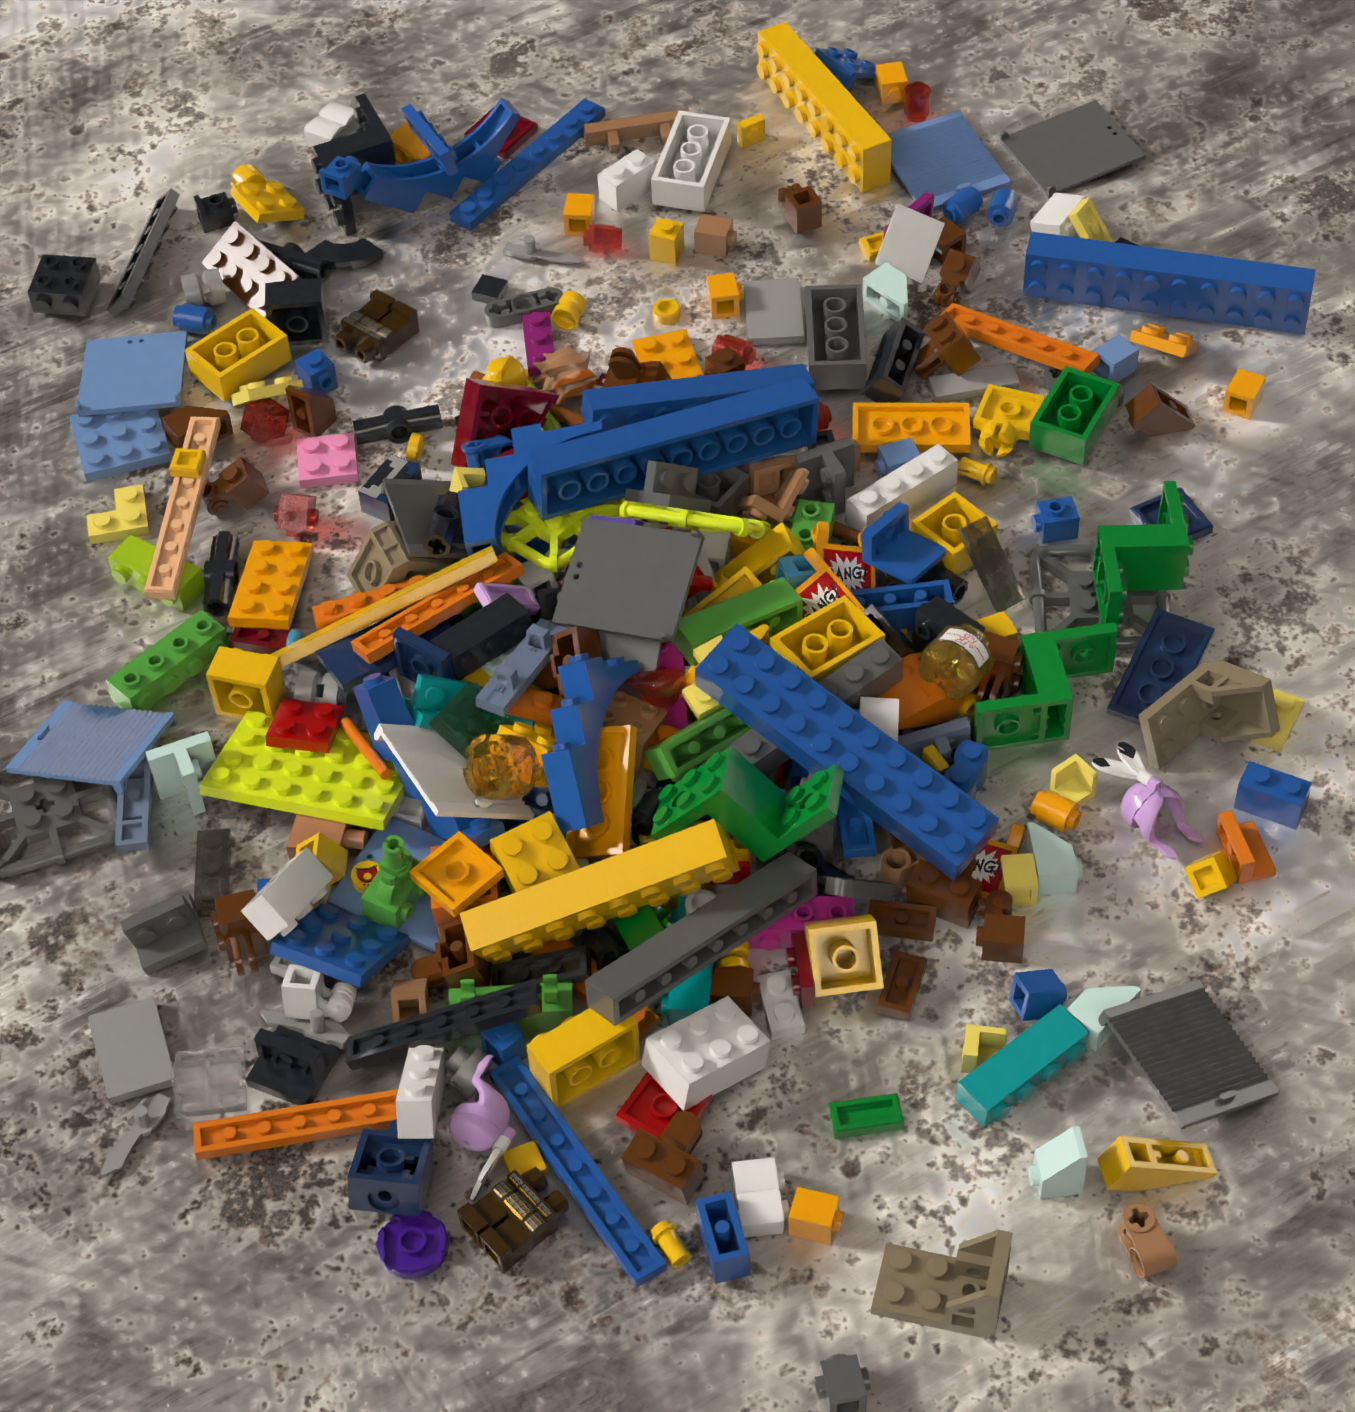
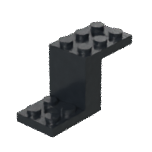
[311,93,396,236]

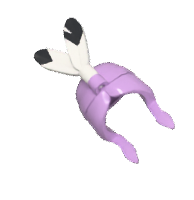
[1092,742,1204,860]
[448,1054,516,1201]

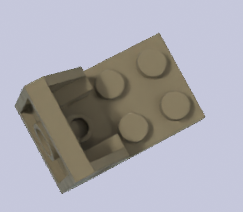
[347,521,464,592]
[1138,660,1280,769]
[871,1230,1013,1337]

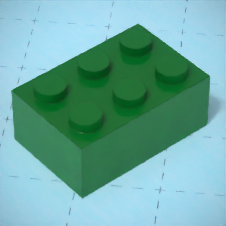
[1029,366,1120,465]

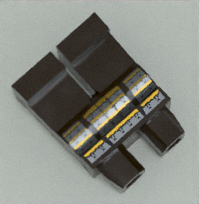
[335,289,419,364]
[457,1166,569,1273]

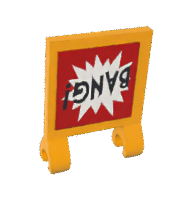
[811,521,875,591]
[770,547,865,619]
[971,823,1025,899]

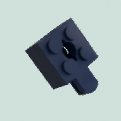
[347,1120,434,1217]

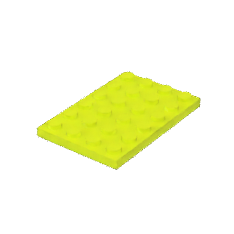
[199,711,404,831]

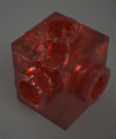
[240,398,290,443]
[274,493,319,538]

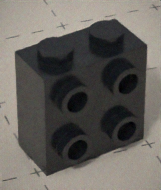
[28,254,101,316]
[911,595,985,685]

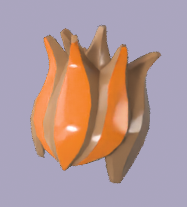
[532,347,597,406]

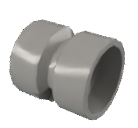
[180,268,227,306]
[294,669,348,708]

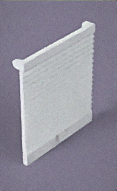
[374,724,534,820]

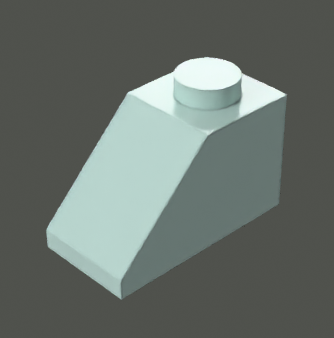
[863,262,908,322]
[1025,822,1083,895]
[1064,986,1141,1052]
[1028,1126,1088,1200]

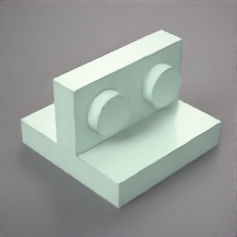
[145,731,216,815]

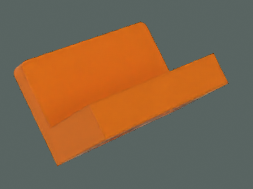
[1216,810,1276,884]

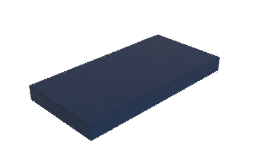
[316,605,451,692]
[1107,608,1215,725]

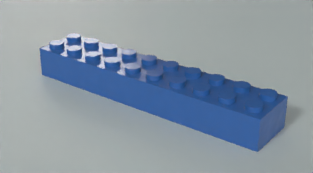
[1022,231,1316,335]
[527,377,819,521]
[695,623,999,881]

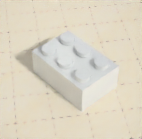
[641,996,771,1111]

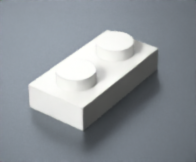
[756,970,805,1039]

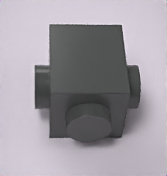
[814,1354,871,1412]

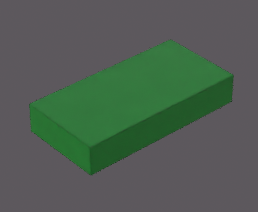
[828,1093,904,1139]

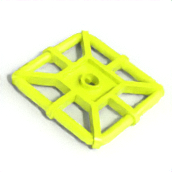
[500,497,626,573]
[619,501,772,539]

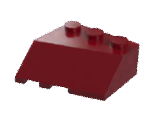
[451,378,560,467]

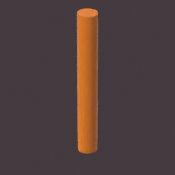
[340,717,392,780]

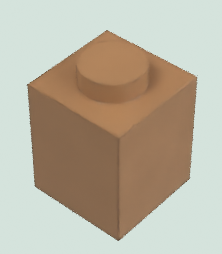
[694,214,737,258]
[390,978,430,1023]

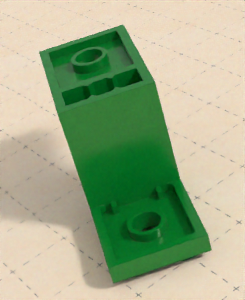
[1092,481,1193,627]
[973,622,1118,751]
[650,746,844,862]

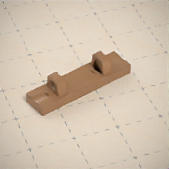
[584,108,689,153]
[749,440,860,496]

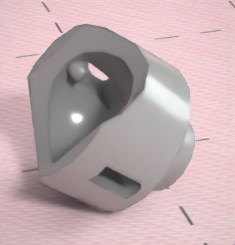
[445,1046,498,1099]

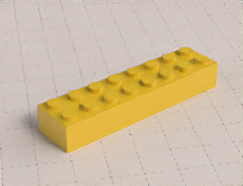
[756,21,892,192]
[459,819,740,964]

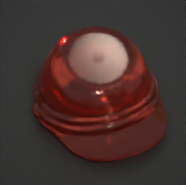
[624,669,687,708]

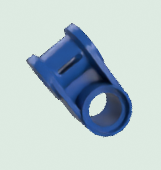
[461,435,514,475]

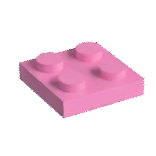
[296,432,359,489]

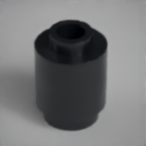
[631,787,663,836]

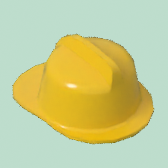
[482,355,534,387]

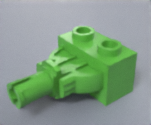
[360,835,427,931]

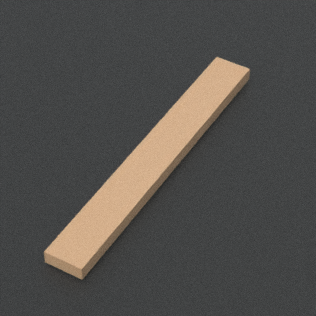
[144,416,221,600]

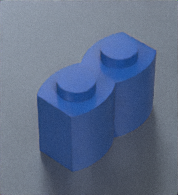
[944,739,988,801]

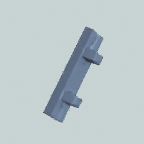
[476,618,568,717]
[898,717,971,763]
[115,746,154,854]

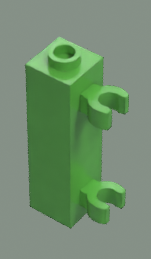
[443,974,574,1035]

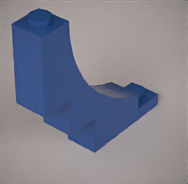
[353,673,506,848]

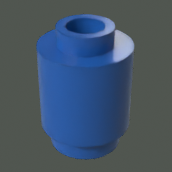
[943,187,983,225]
[986,188,1019,227]
[172,303,217,335]

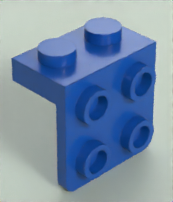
[814,46,876,93]
[861,502,946,584]

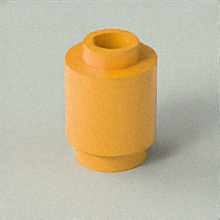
[1030,790,1082,833]

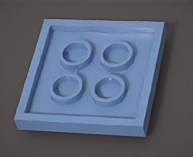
[69,409,172,482]

